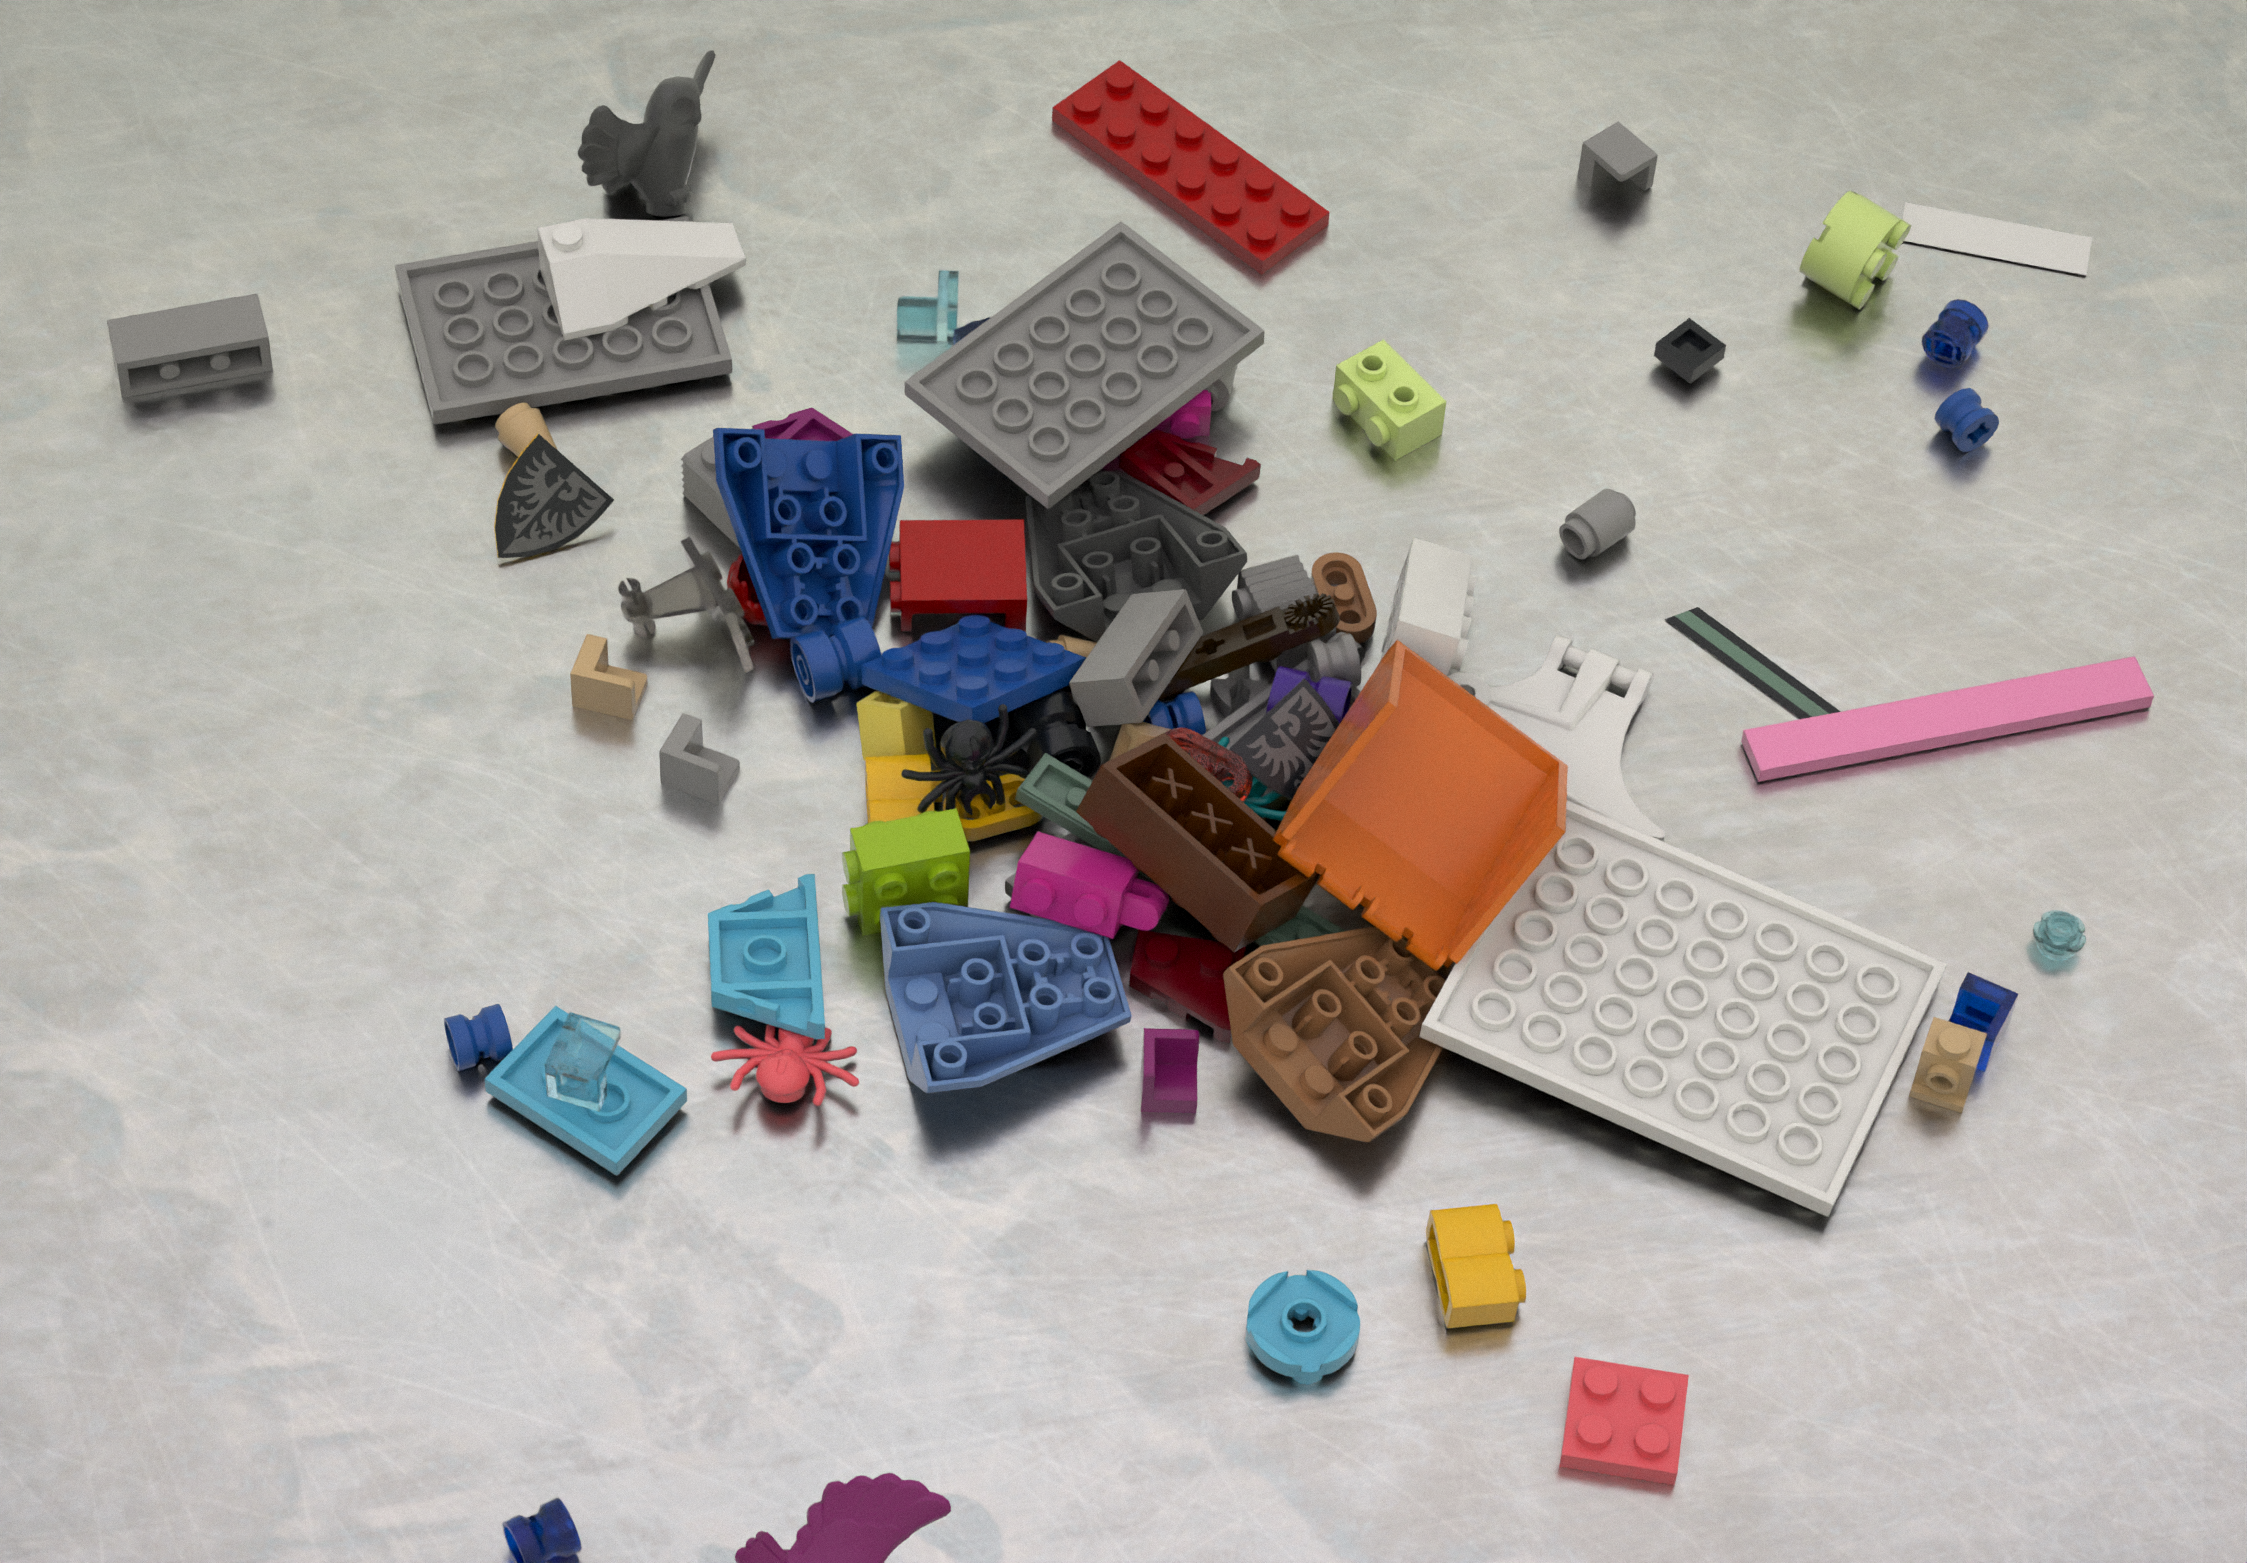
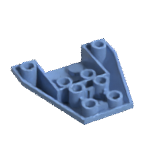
[880,902,1132,1093]

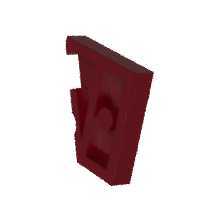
[1119,429,1261,515]
[1129,930,1246,1043]

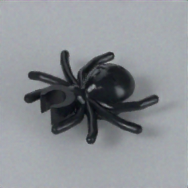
[901,704,1037,816]

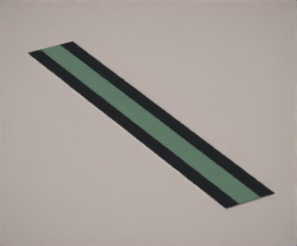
[1665,607,1841,719]

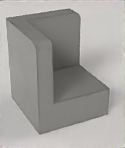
[1578,121,1658,191]
[659,713,740,805]

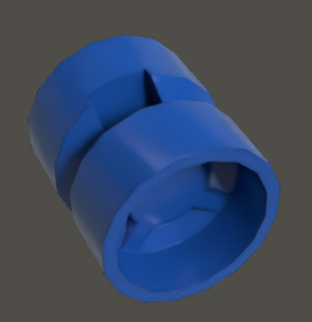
[790,616,882,703]

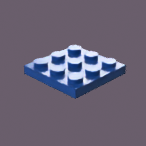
[861,615,1086,723]

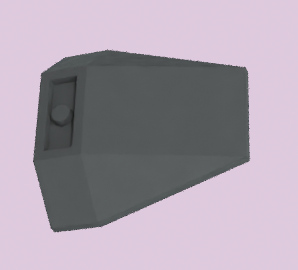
[1025,469,1247,642]

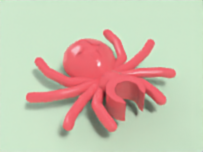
[711,1024,859,1106]

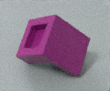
[1141,1028,1199,1114]

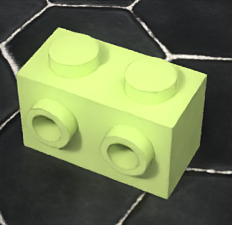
[1333,339,1446,461]

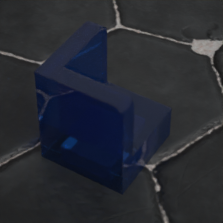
[1948,972,2018,1072]

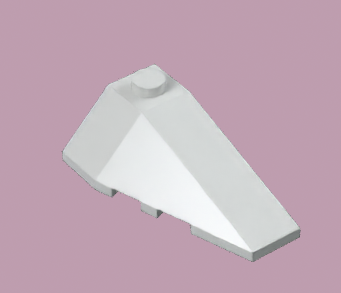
[537,218,746,341]

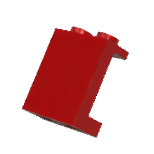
[889,519,1027,632]

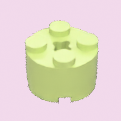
[1799,191,1911,310]

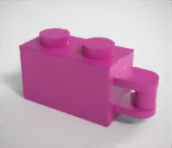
[1010,832,1169,939]

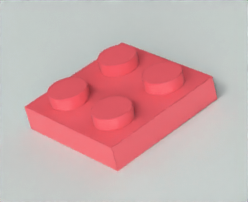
[1559,1357,1689,1485]

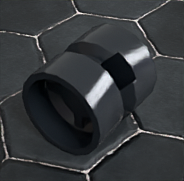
[1012,690,1101,779]

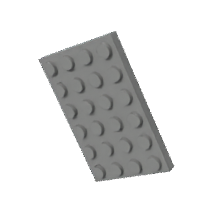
[395,216,732,425]
[905,221,1265,509]

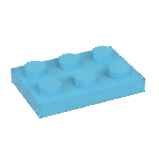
[485,1005,687,1176]

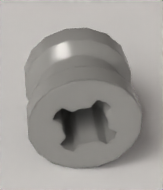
[1307,633,1361,686]

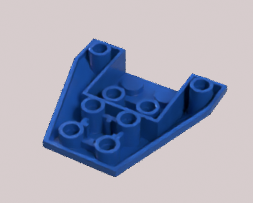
[713,428,904,639]

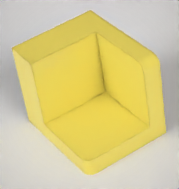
[856,690,936,761]

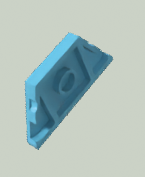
[708,874,825,1039]

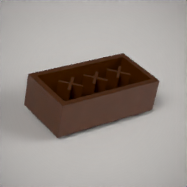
[1076,733,1320,952]

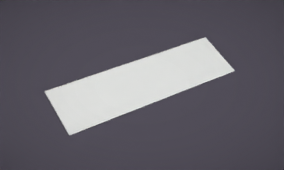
[1902,202,2093,276]

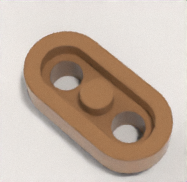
[1311,552,1377,644]

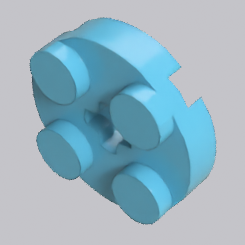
[1245,1270,1360,1385]

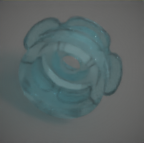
[2033,910,2086,961]

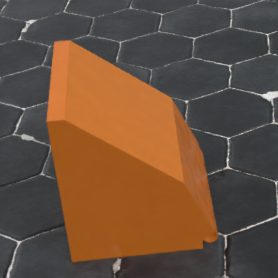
[1273,640,1568,971]

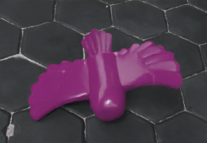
[735,1473,951,1563]

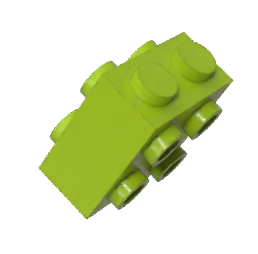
[842,808,970,936]

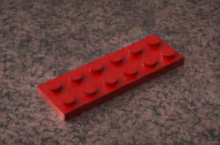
[1052,60,1330,275]

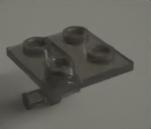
[618,537,755,673]

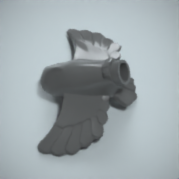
[578,50,716,216]

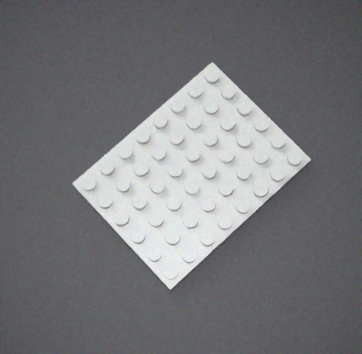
[1419,800,1947,1217]

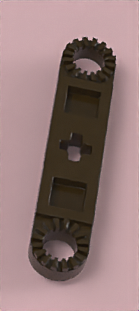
[1158,593,1340,701]

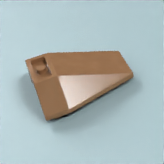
[1223,926,1446,1143]

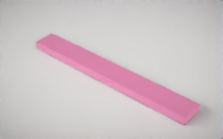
[1741,656,2154,782]

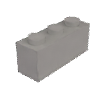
[107,293,273,398]
[1069,589,1203,727]

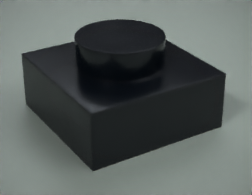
[1654,318,1726,384]

